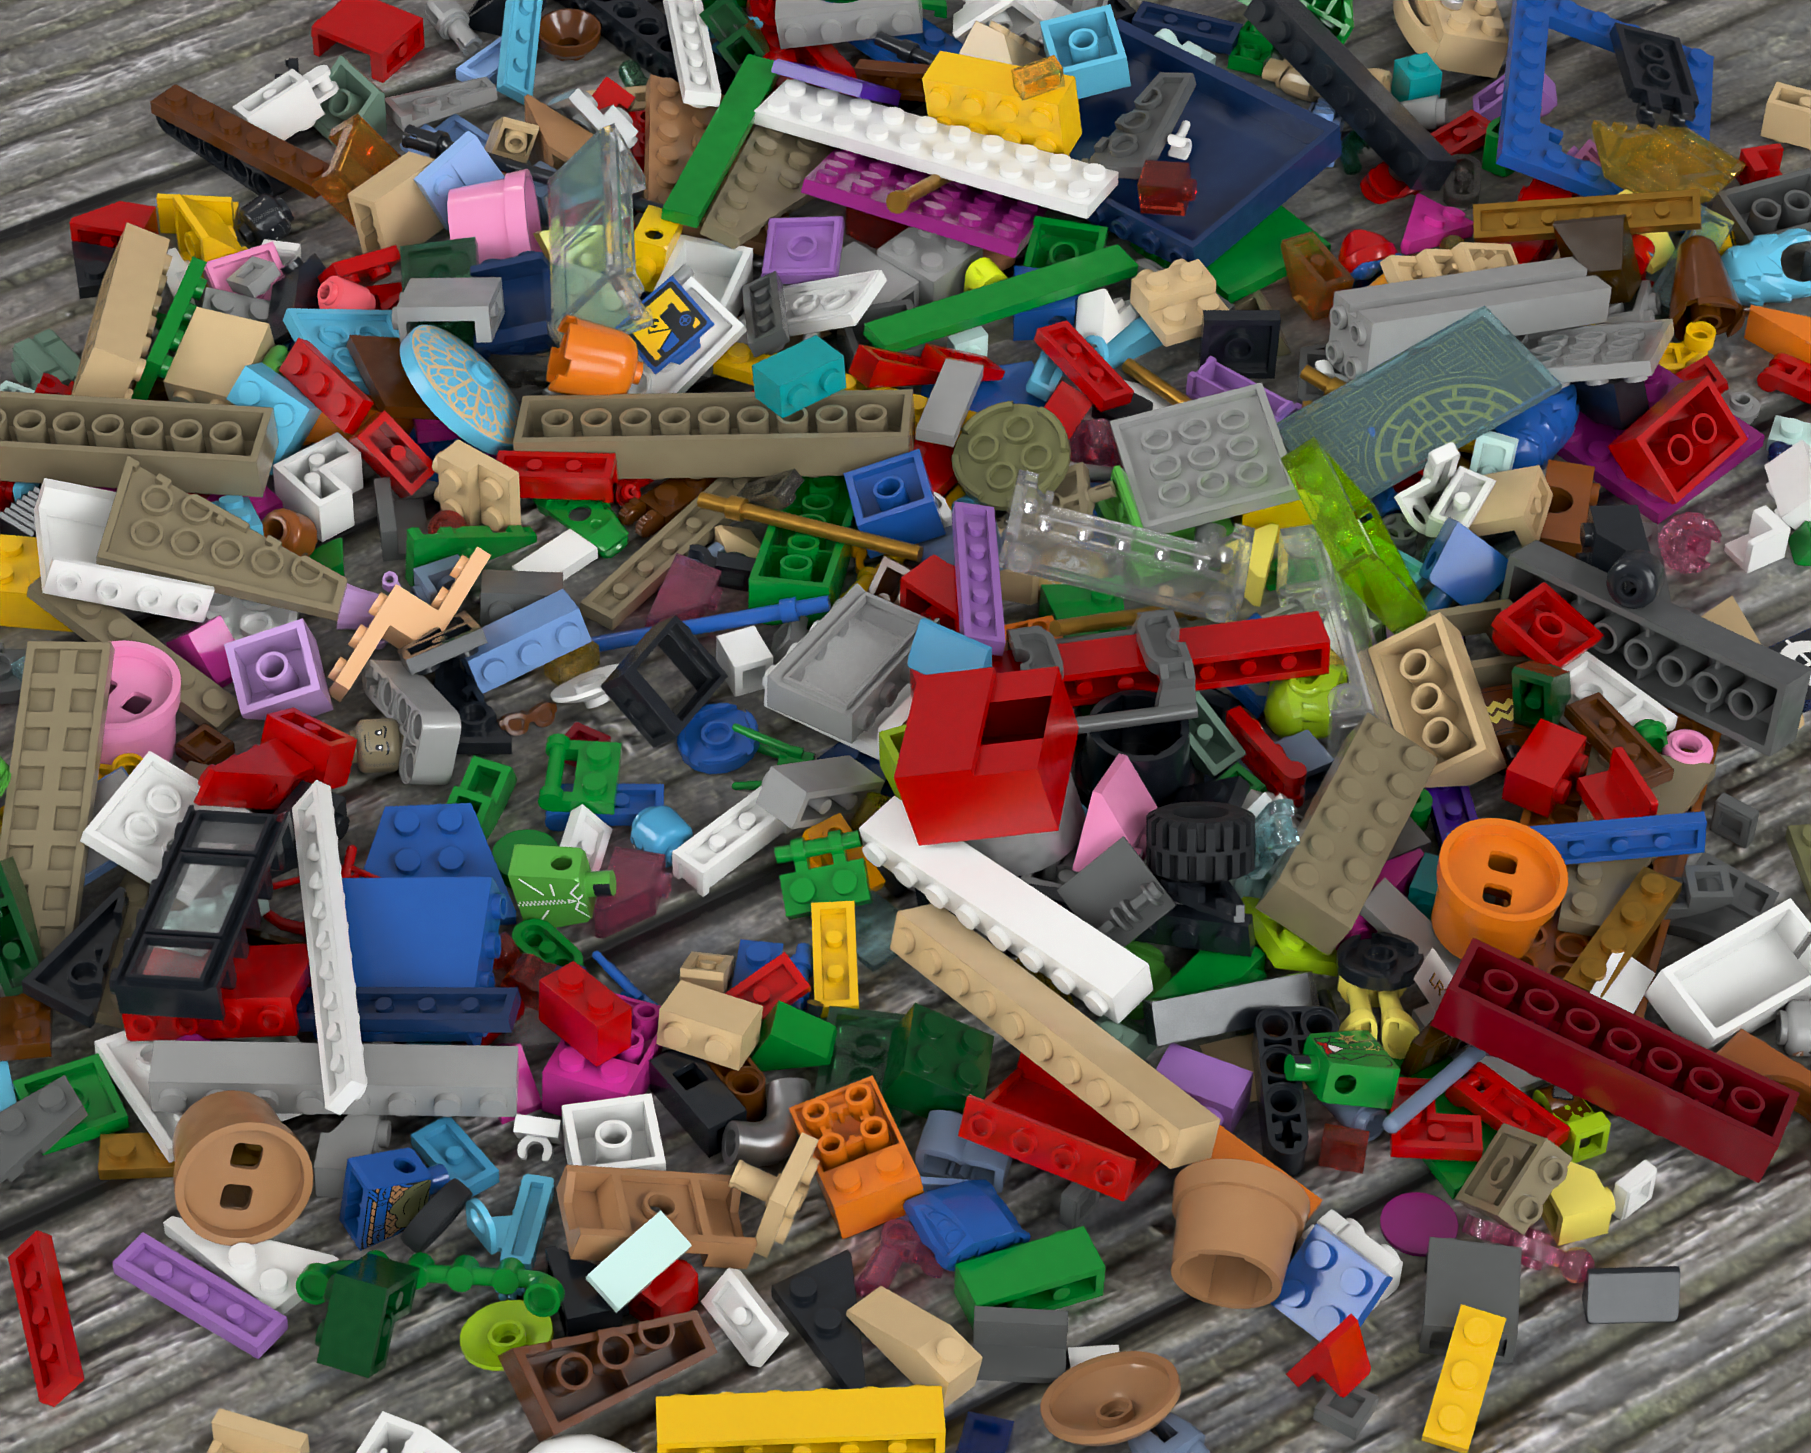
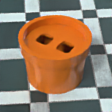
[1431,818,1568,959]

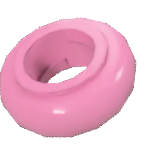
[1662,729,1714,764]

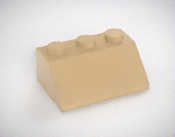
[959,21,1048,68]

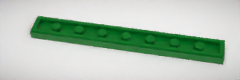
[661,54,780,228]
[863,244,1139,352]

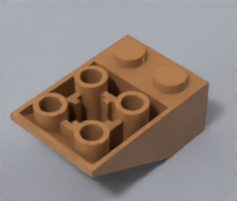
[524,94,607,210]

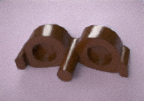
[497,701,557,736]

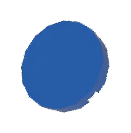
[677,703,760,774]

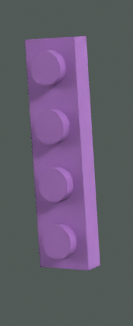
[112,1232,288,1359]

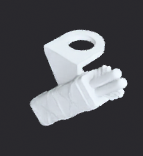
[1394,442,1461,534]

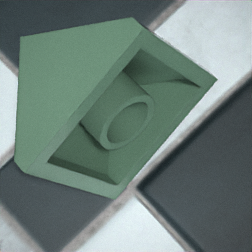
[313,55,387,152]

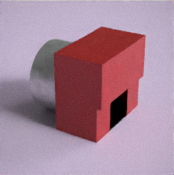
[894,666,1086,876]

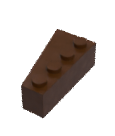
[498,1310,718,1442]

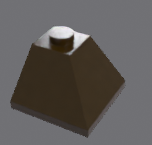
[1552,214,1642,304]

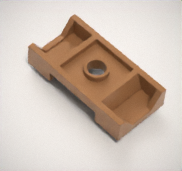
[556,1165,757,1269]

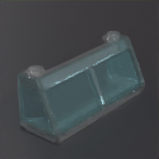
[544,123,653,343]

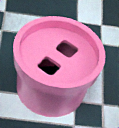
[447,169,544,271]
[100,641,181,765]

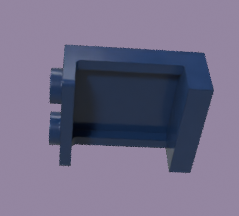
[470,251,560,364]

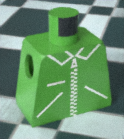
[508,844,616,928]

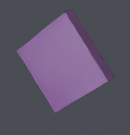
[761,216,845,284]

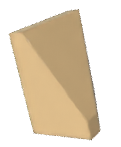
[715,525,761,558]

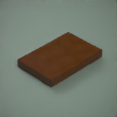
[346,335,440,420]

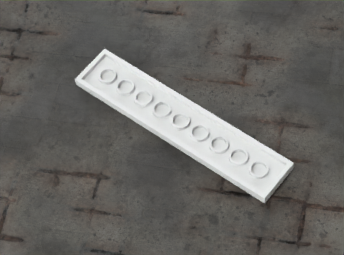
[754,79,1119,219]

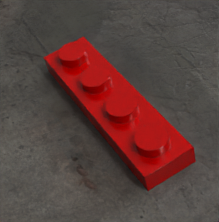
[8,1230,85,1407]

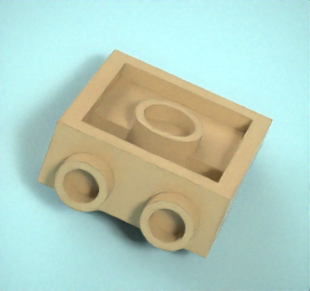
[1130,259,1229,347]
[432,439,521,533]

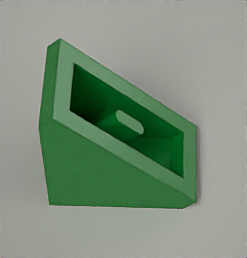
[749,1001,838,1071]

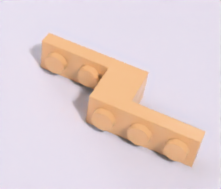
[327,547,491,702]

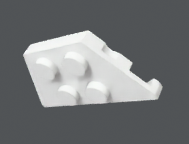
[1560,651,1678,744]

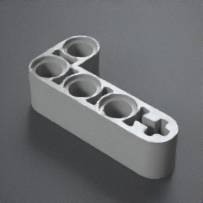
[362,659,461,786]

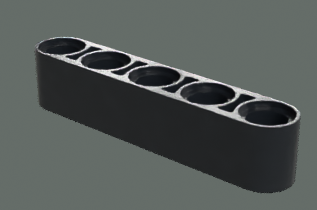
[155,115,293,197]

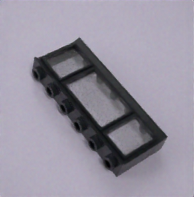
[109,805,296,1020]

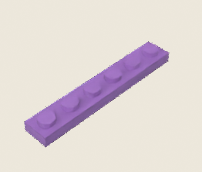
[952,501,1006,656]

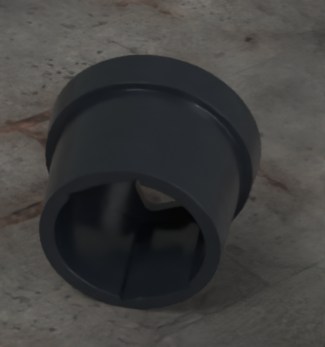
[1072,689,1196,809]

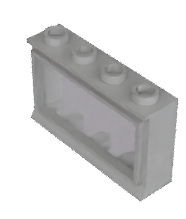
[767,583,940,744]

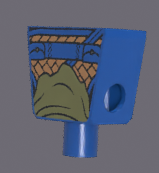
[339,1147,450,1251]

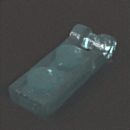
[1245,799,1300,880]

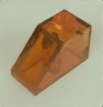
[1281,231,1355,321]

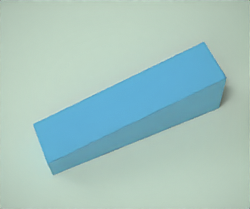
[1094,316,1163,369]

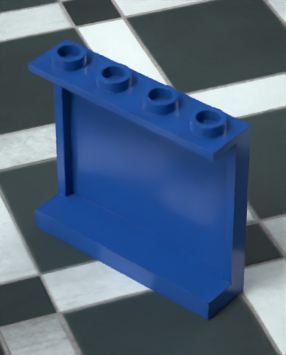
[313,876,507,1046]

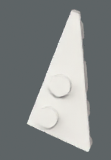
[163,1216,339,1315]

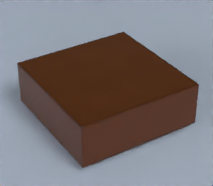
[175,723,235,765]

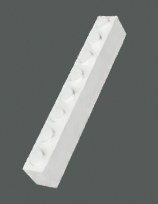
[859,796,1153,1024]

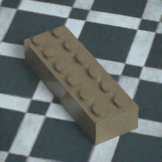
[1255,712,1438,955]

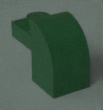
[699,0,770,75]

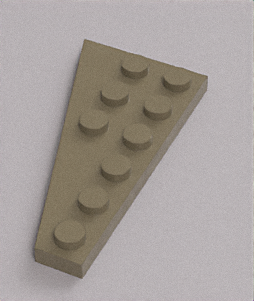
[96,456,348,621]

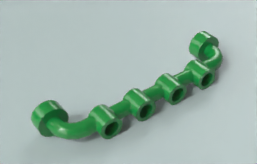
[296,1250,565,1317]

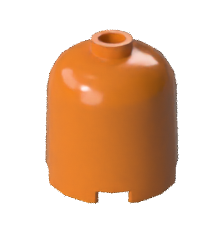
[546,314,643,395]

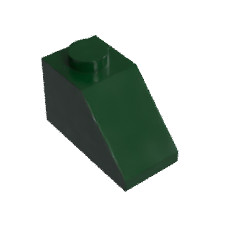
[1511,661,1571,729]

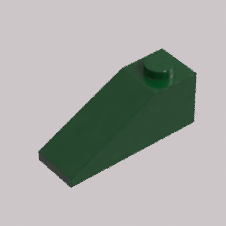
[0,856,44,996]

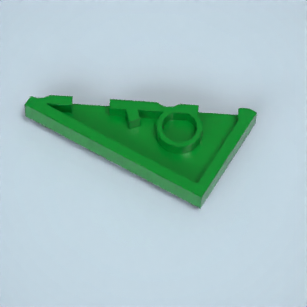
[405,525,537,587]

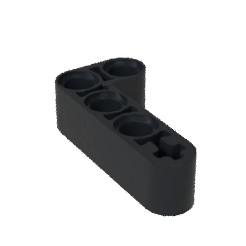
[1252,1006,1340,1177]

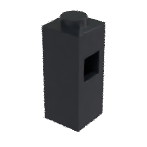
[649,1049,747,1158]

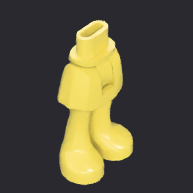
[1337,954,1420,1059]

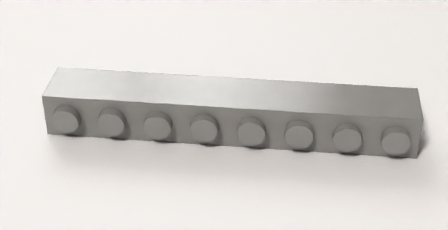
[148,1040,519,1118]

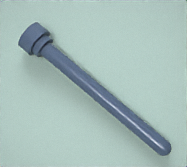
[1383,1045,1490,1133]

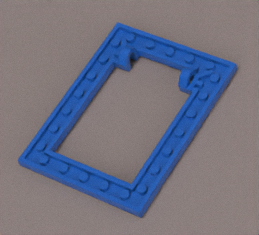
[1496,0,1714,236]

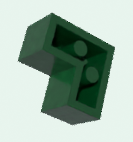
[315,1253,420,1378]

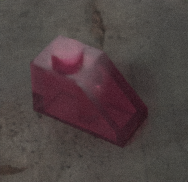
[645,553,724,627]
[595,846,672,939]

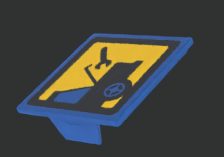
[613,275,715,375]

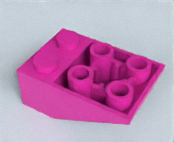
[542,993,663,1116]

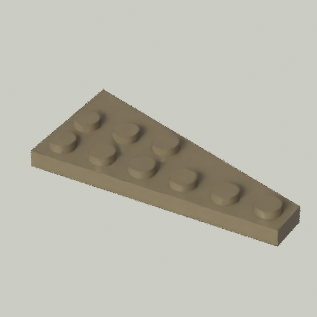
[700,125,835,249]
[1557,746,1717,937]

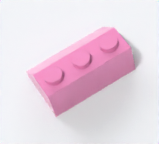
[1072,753,1157,872]

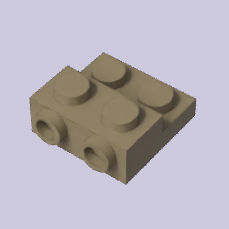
[1455,1123,1573,1235]

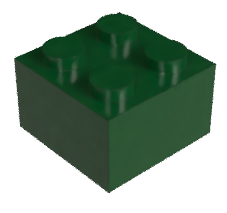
[881,1003,994,1119]

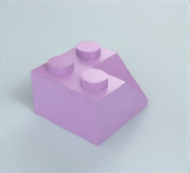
[224,618,334,720]

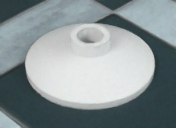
[550,664,619,709]

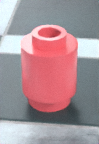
[317,276,376,310]

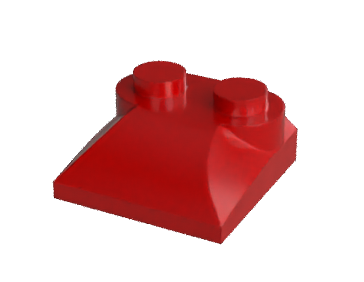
[1491,582,1604,669]

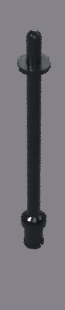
[402,124,664,220]

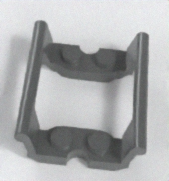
[1004,608,1198,734]

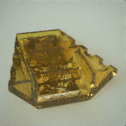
[1591,120,1746,204]

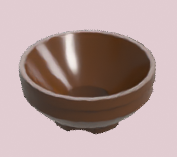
[538,8,601,61]

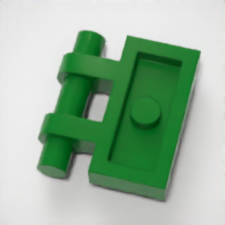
[774,829,873,920]

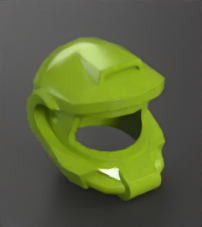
[1264,664,1349,739]

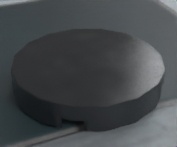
[1336,932,1424,991]

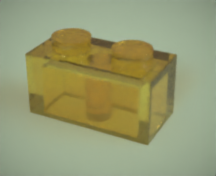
[1011,55,1065,101]
[544,640,600,686]

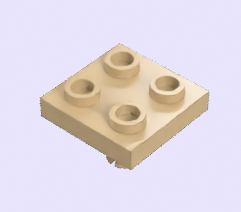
[728,1132,820,1258]

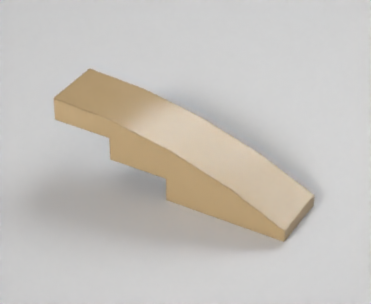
[1380,242,1519,284]

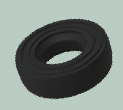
[400,1178,472,1253]

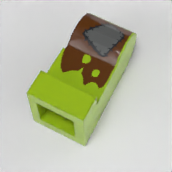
[1533,1084,1611,1163]

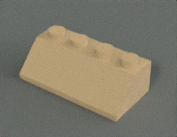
[1368,612,1507,788]

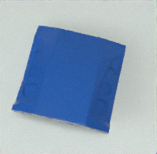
[903,1179,1031,1272]

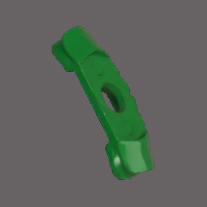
[532,498,629,558]

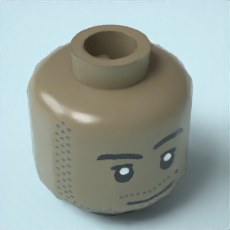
[349,718,404,773]

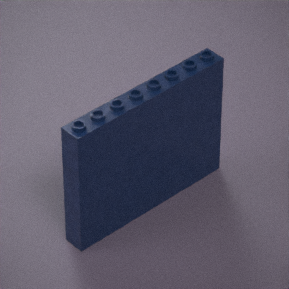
[1069,18,1342,268]

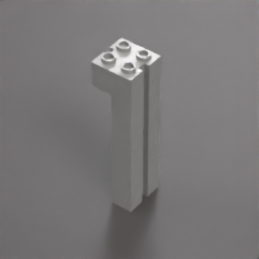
[1325,257,1612,389]

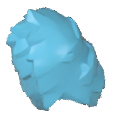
[1721,228,1811,306]

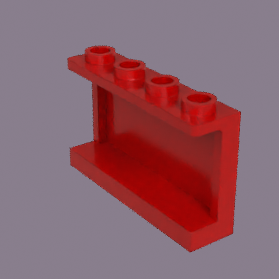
[121,944,312,1041]

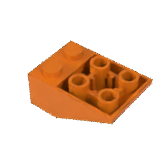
[789,1075,924,1239]

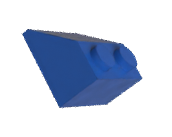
[843,449,946,559]

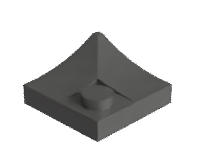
[1667,852,1779,945]

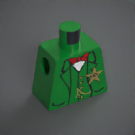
[1284,1030,1400,1109]

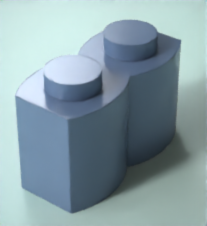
[915,1110,1013,1193]

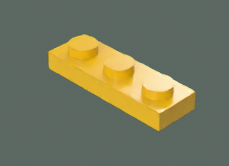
[811,901,859,1018]
[1421,1304,1506,1453]

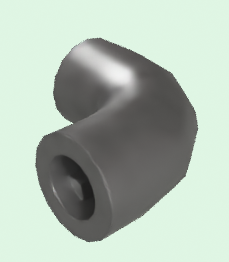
[722,1077,811,1167]

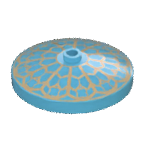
[400,325,520,455]

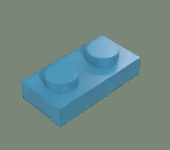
[411,1117,500,1198]

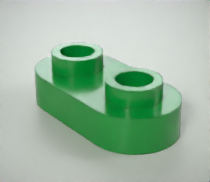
[512,918,583,979]

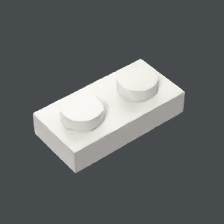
[560,804,613,871]
[700,1267,789,1368]

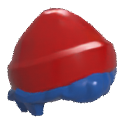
[1336,229,1403,289]

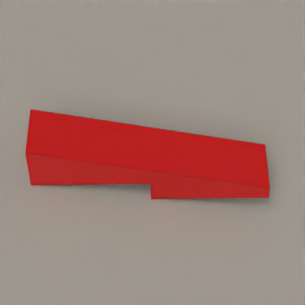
[848,343,1005,388]

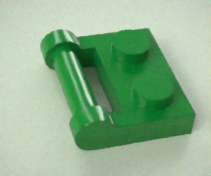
[538,733,622,815]

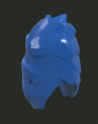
[1490,384,1580,471]

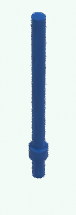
[589,595,831,653]

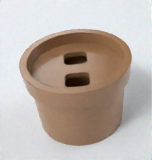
[172,1090,313,1246]
[1171,1158,1310,1309]

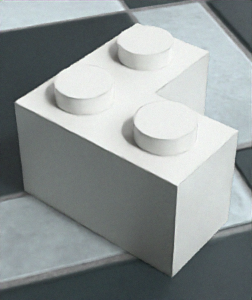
[273,432,364,542]

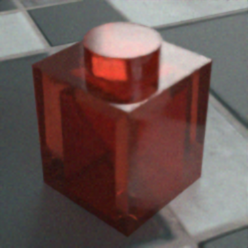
[1137,160,1197,216]

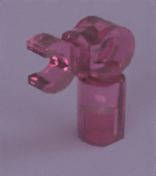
[855,1219,944,1298]

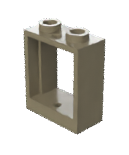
[1424,598,1533,689]

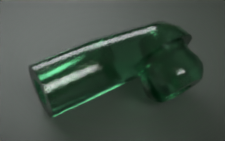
[618,60,649,87]
[1339,130,1370,175]

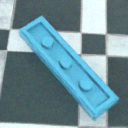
[496,0,543,105]

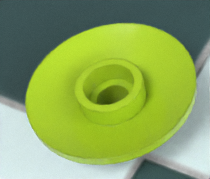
[460,1300,554,1371]

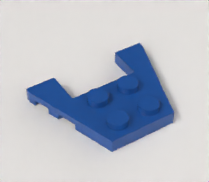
[361,803,516,925]

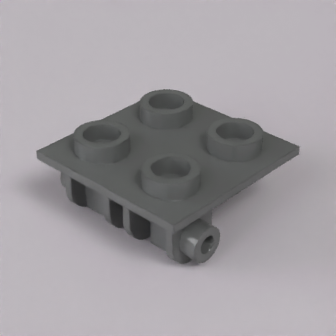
[1057,836,1177,948]

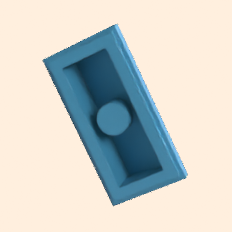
[907,618,992,675]

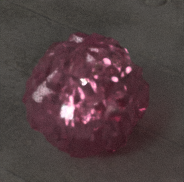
[1069,418,1122,467]
[1657,512,1722,574]

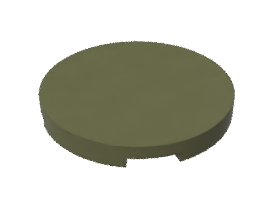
[952,401,1071,511]

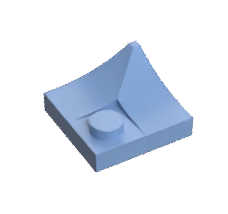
[413,131,505,231]

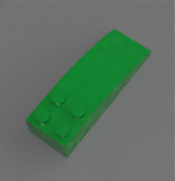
[748,476,858,630]

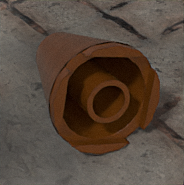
[1668,235,1745,342]

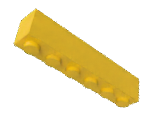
[656,1384,946,1453]

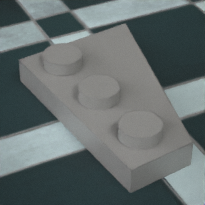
[385,77,498,131]

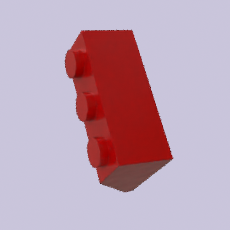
[1607,375,1748,505]

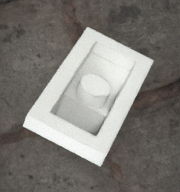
[1076,289,1140,348]

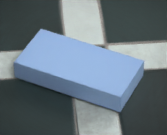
[456,36,502,84]

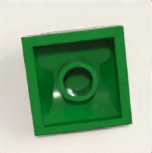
[1023,216,1109,293]

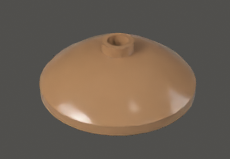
[1040,1351,1181,1446]

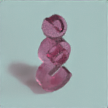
[1462,1214,1596,1283]

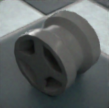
[1379,513,1419,558]

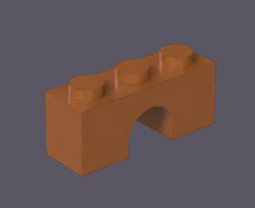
[1539,459,1600,558]

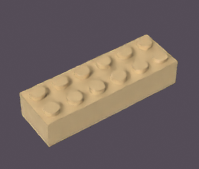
[71,223,173,399]

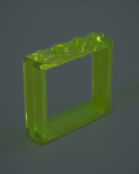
[1280,437,1429,635]

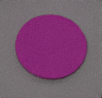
[1380,1192,1459,1257]

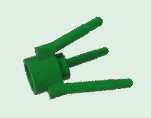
[732,723,816,790]

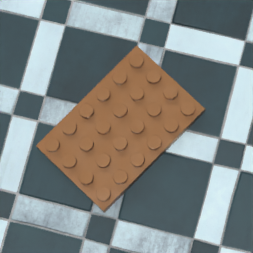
[644,74,789,256]

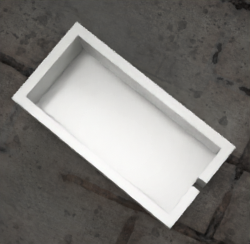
[654,234,753,377]
[1644,898,1811,1053]

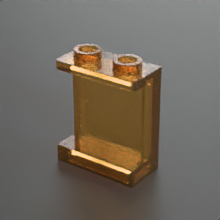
[312,113,401,229]

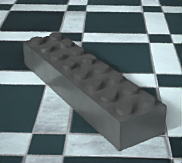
[1501,540,1811,757]

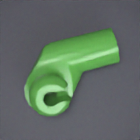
[261,345,290,380]

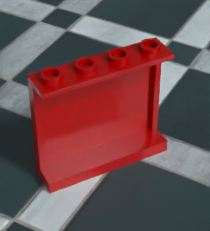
[958,1052,1161,1202]

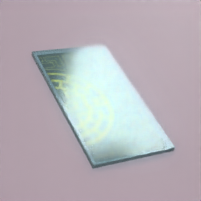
[1277,306,1562,514]

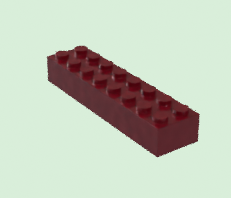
[1430,938,1800,1183]

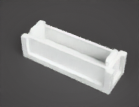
[672,786,792,897]

